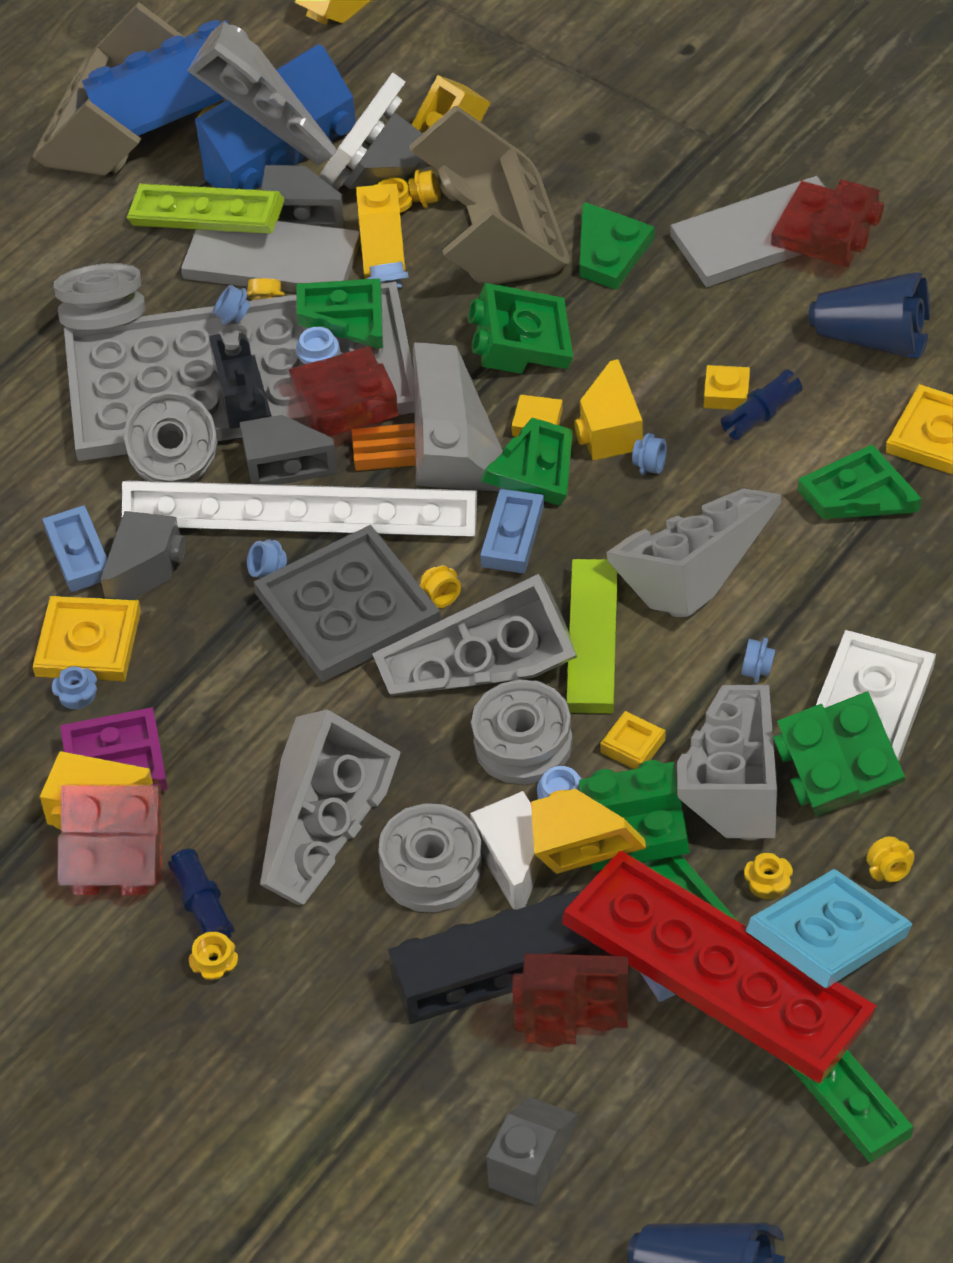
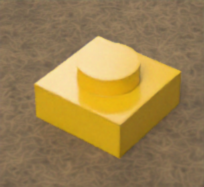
[704,365,750,411]

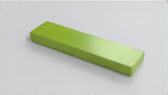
[127,184,285,234]
[567,559,618,714]

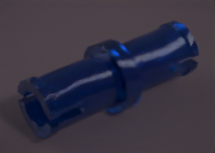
[720,369,802,440]
[168,848,235,938]

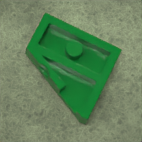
[580,202,655,290]
[296,278,383,349]
[481,417,573,506]
[797,444,921,519]

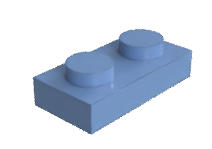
[480,489,544,573]
[42,505,107,593]

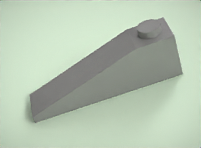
[187,22,337,165]
[413,342,503,492]
[607,488,782,617]
[372,574,577,696]
[677,685,777,841]
[260,709,401,906]

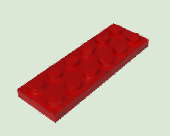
[562,850,877,1084]

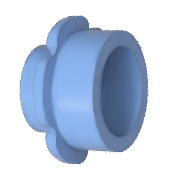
[213,285,251,325]
[632,433,667,476]
[247,540,287,578]
[741,638,775,683]
[52,666,97,709]

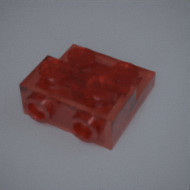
[771,179,884,268]
[288,346,399,436]
[57,784,162,895]
[513,954,628,1047]

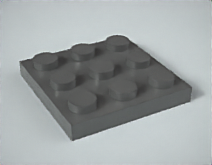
[254,524,441,683]

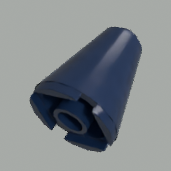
[809,272,930,358]
[627,1222,785,1263]

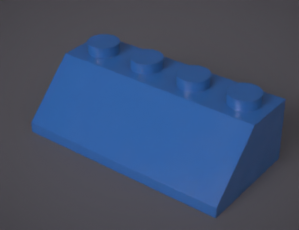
[82,20,229,136]
[195,44,356,190]

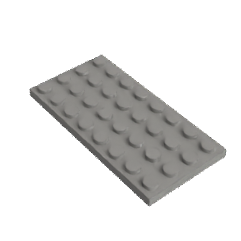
[64,280,415,461]

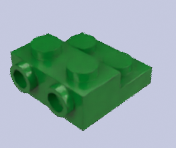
[468,283,573,374]
[773,691,906,817]
[579,760,690,871]

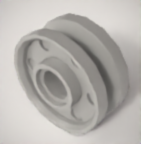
[54,263,146,330]
[124,390,217,482]
[471,679,573,785]
[378,803,482,912]

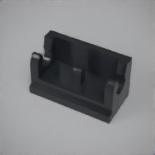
[209,333,272,429]

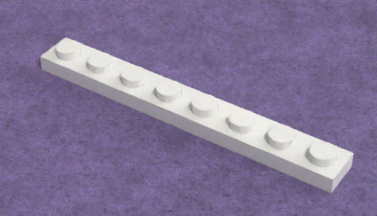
[122,481,477,536]

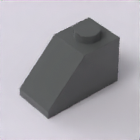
[343,112,427,189]
[261,165,345,229]
[239,415,338,485]
[101,511,186,600]
[486,1097,579,1206]

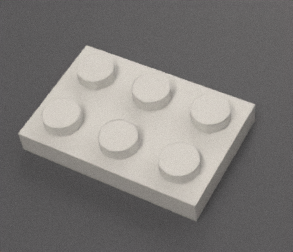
[319,72,405,191]
[816,630,936,761]

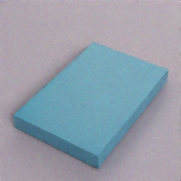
[746,869,912,988]

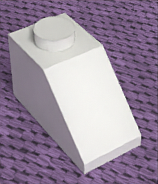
[470,791,543,910]

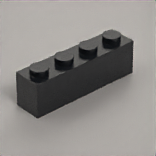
[388,891,600,1024]

